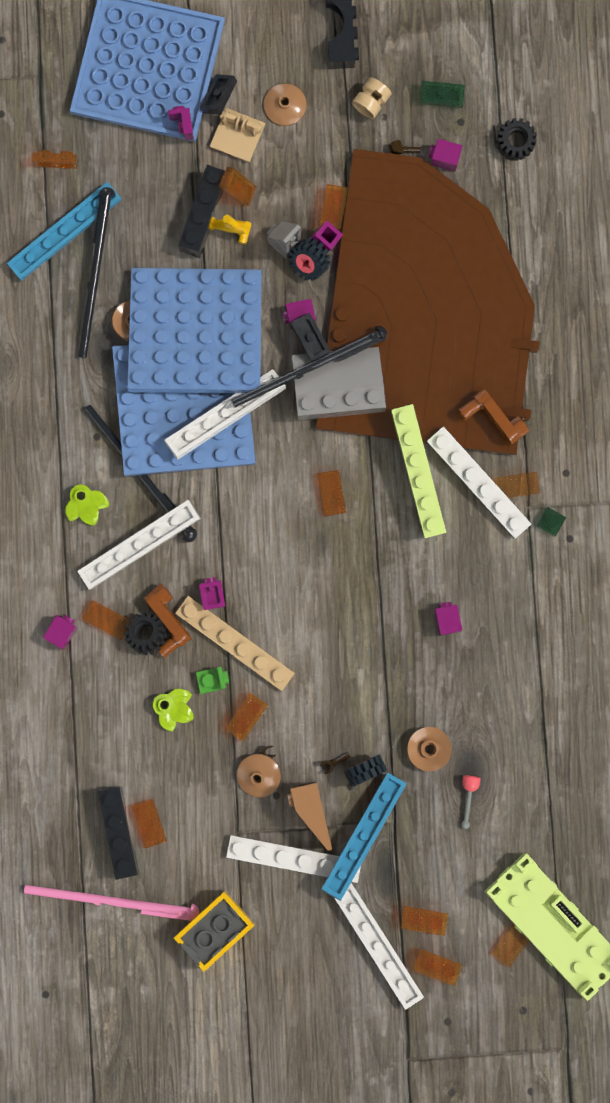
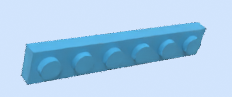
[7,182,122,281]
[321,773,407,901]

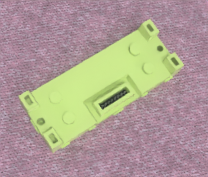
[484,853,610,1001]

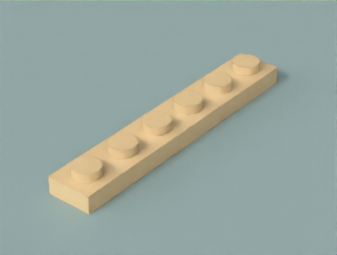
[175,596,295,691]

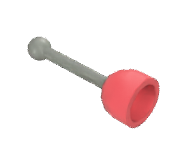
[461,775,481,829]

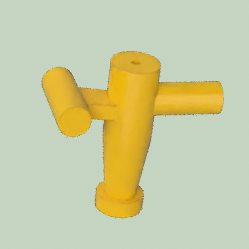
[209,215,252,244]

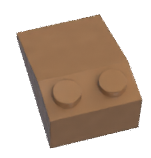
[287,782,332,850]

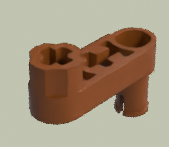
[458,389,529,445]
[144,583,192,658]

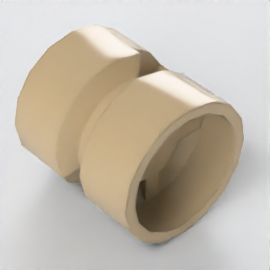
[352,77,392,119]

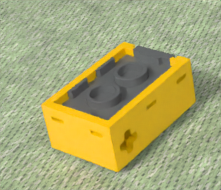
[174,891,255,972]

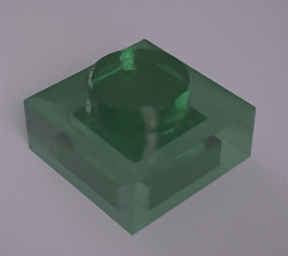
[536,507,566,537]

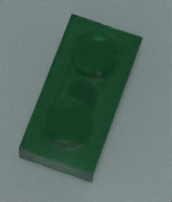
[420,81,465,108]

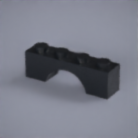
[325,0,359,69]
[178,165,228,258]
[98,786,140,880]

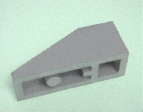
[267,221,301,260]

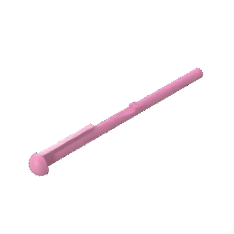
[24,885,200,921]

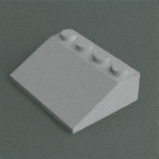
[292,347,386,420]

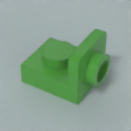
[196,667,230,694]

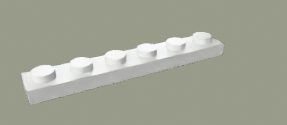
[165,369,286,460]
[427,426,531,539]
[78,500,201,590]
[226,835,361,883]
[335,883,424,1010]

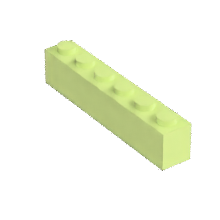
[391,404,446,538]

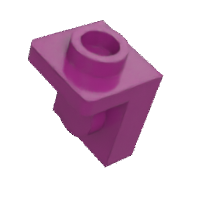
[168,106,194,140]
[199,577,226,610]

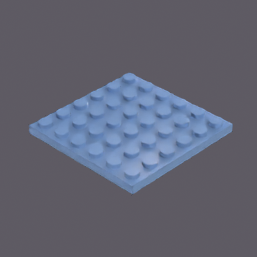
[70,0,225,142]
[128,268,262,393]
[112,345,255,477]

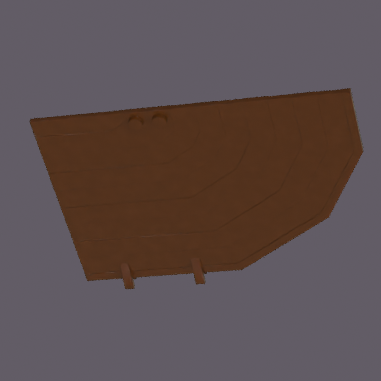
[316,149,540,455]

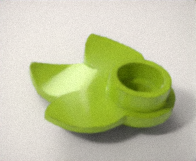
[65,484,109,526]
[152,689,194,732]

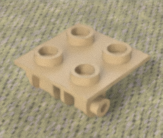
[210,108,266,163]

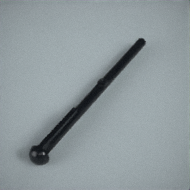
[78,187,116,358]
[231,326,387,408]
[84,405,197,542]

